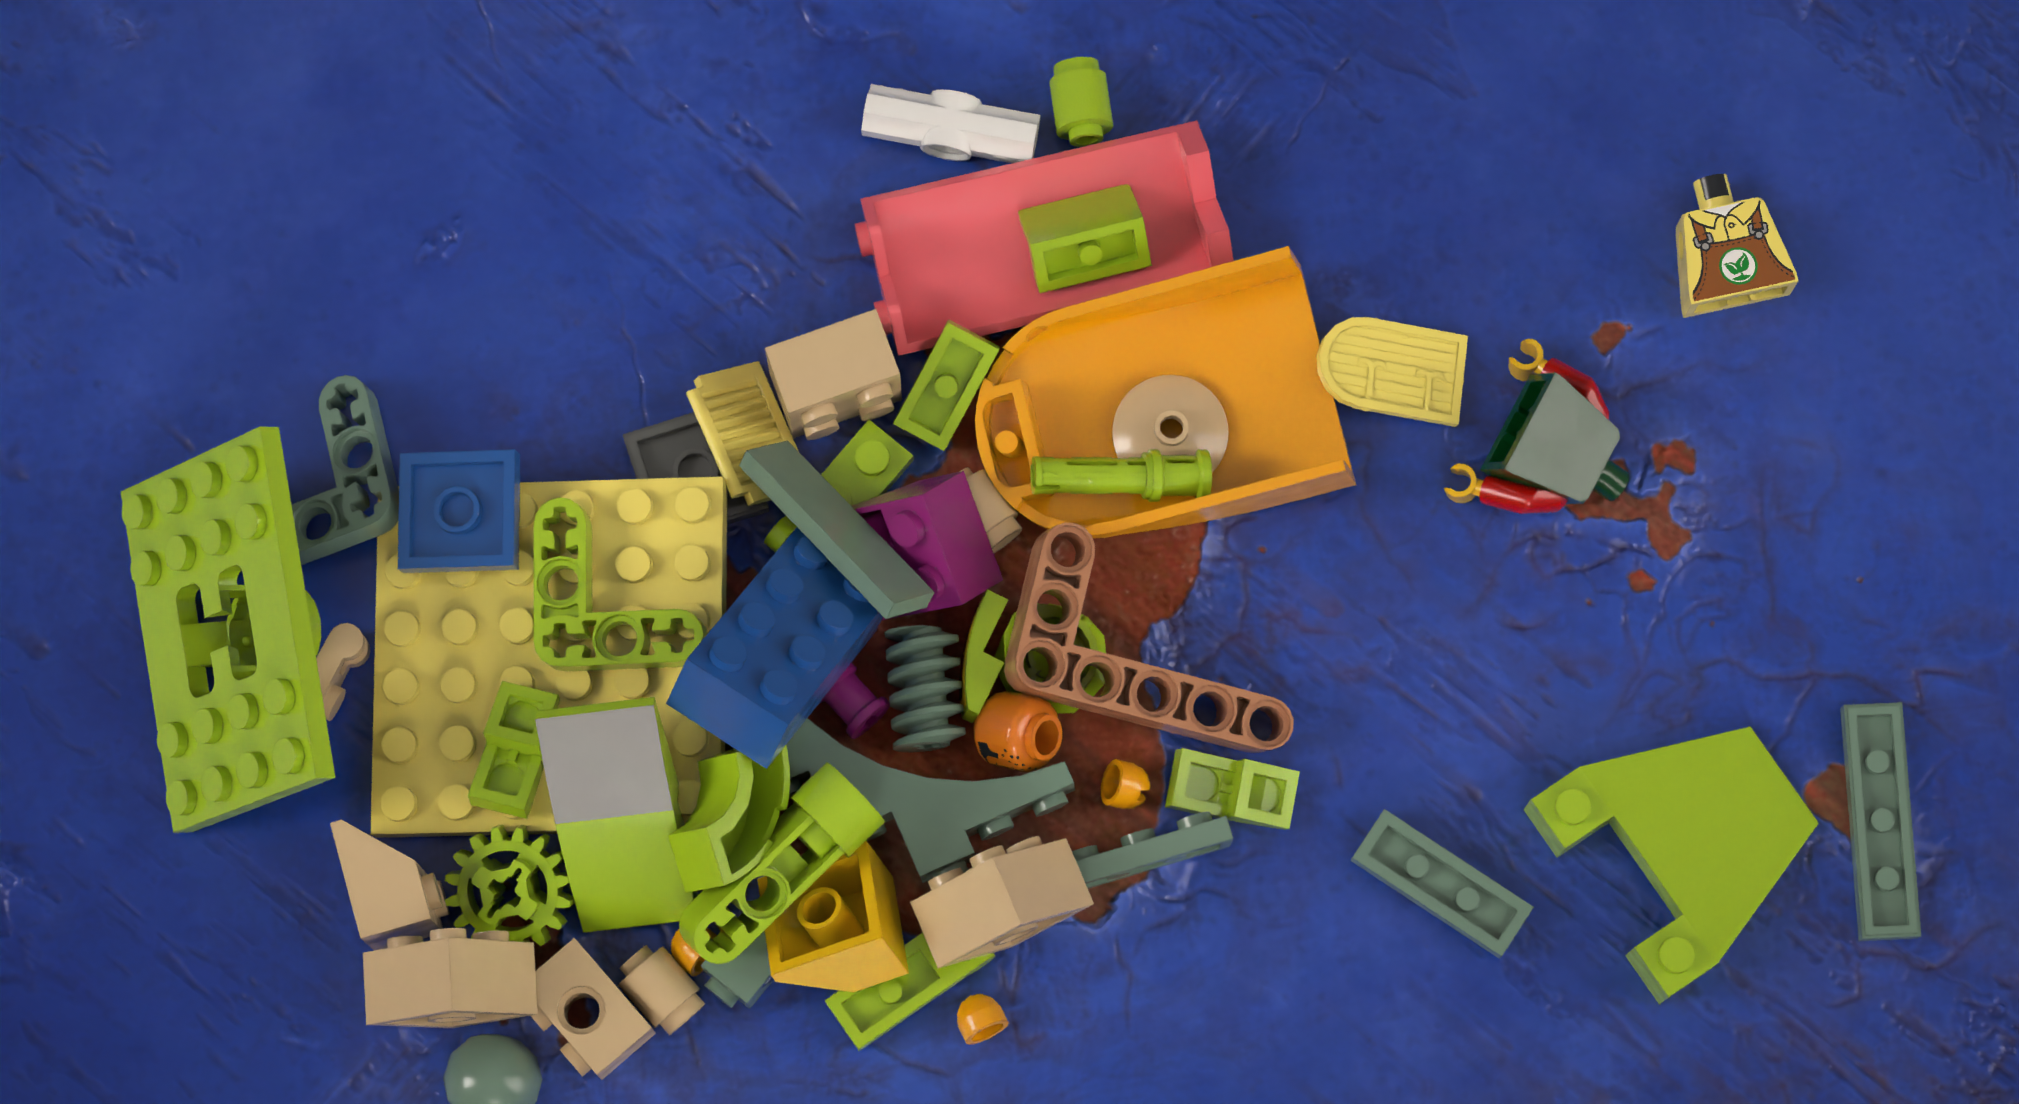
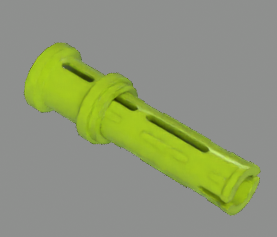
[1030,449,1212,502]

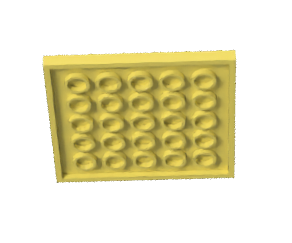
[371,476,727,838]

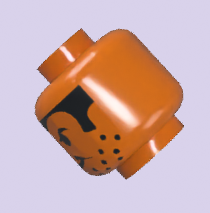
[974,691,1062,773]

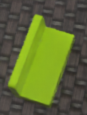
[1018,184,1152,293]

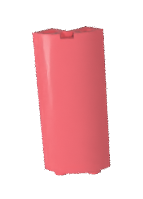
[854,120,1234,356]

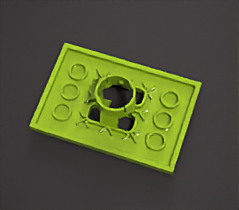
[121,426,335,833]

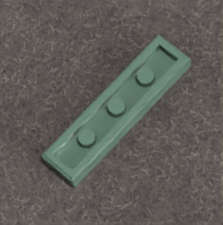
[739,440,935,619]
[1840,702,1921,941]

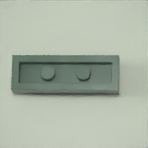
[1351,809,1534,959]
[1072,811,1233,889]

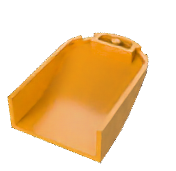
[975,246,1356,538]

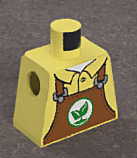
[1676,174,1799,318]

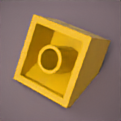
[757,841,909,992]

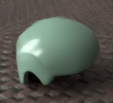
[443,1034,542,1104]

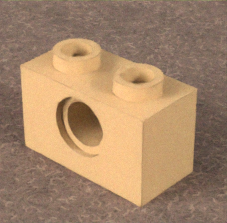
[531,938,656,1080]

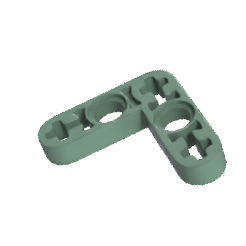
[292,375,399,565]

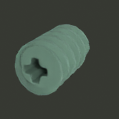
[884,625,966,753]

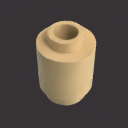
[959,467,1022,553]
[618,945,705,1036]

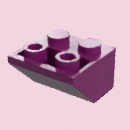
[852,471,1003,620]

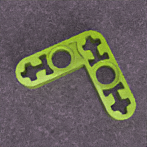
[534,497,708,672]

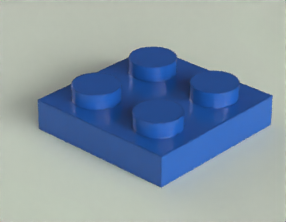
[398,449,520,573]

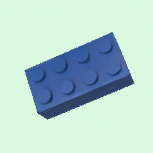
[666,527,883,769]

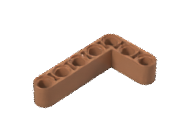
[1004,522,1294,753]

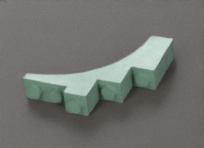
[786,718,1075,883]

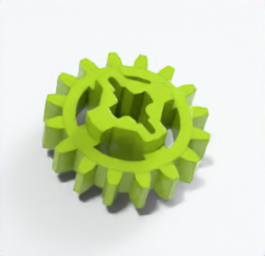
[444,824,575,946]

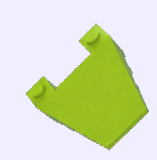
[1523,727,1819,1004]

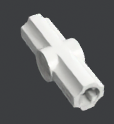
[861,84,1040,163]

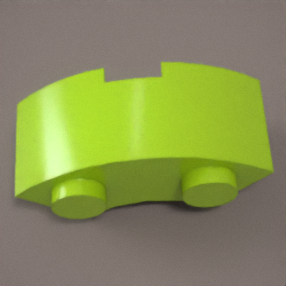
[668,745,790,893]

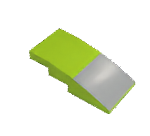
[535,697,698,933]

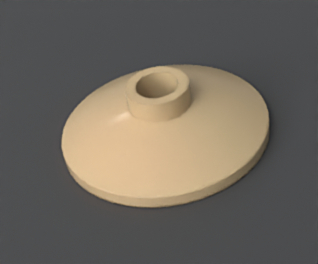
[1112,375,1229,473]

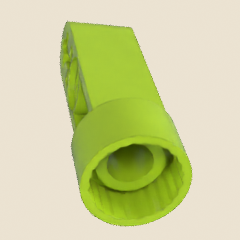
[679,762,885,964]

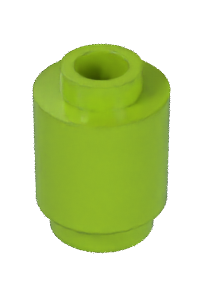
[1049,57,1114,147]

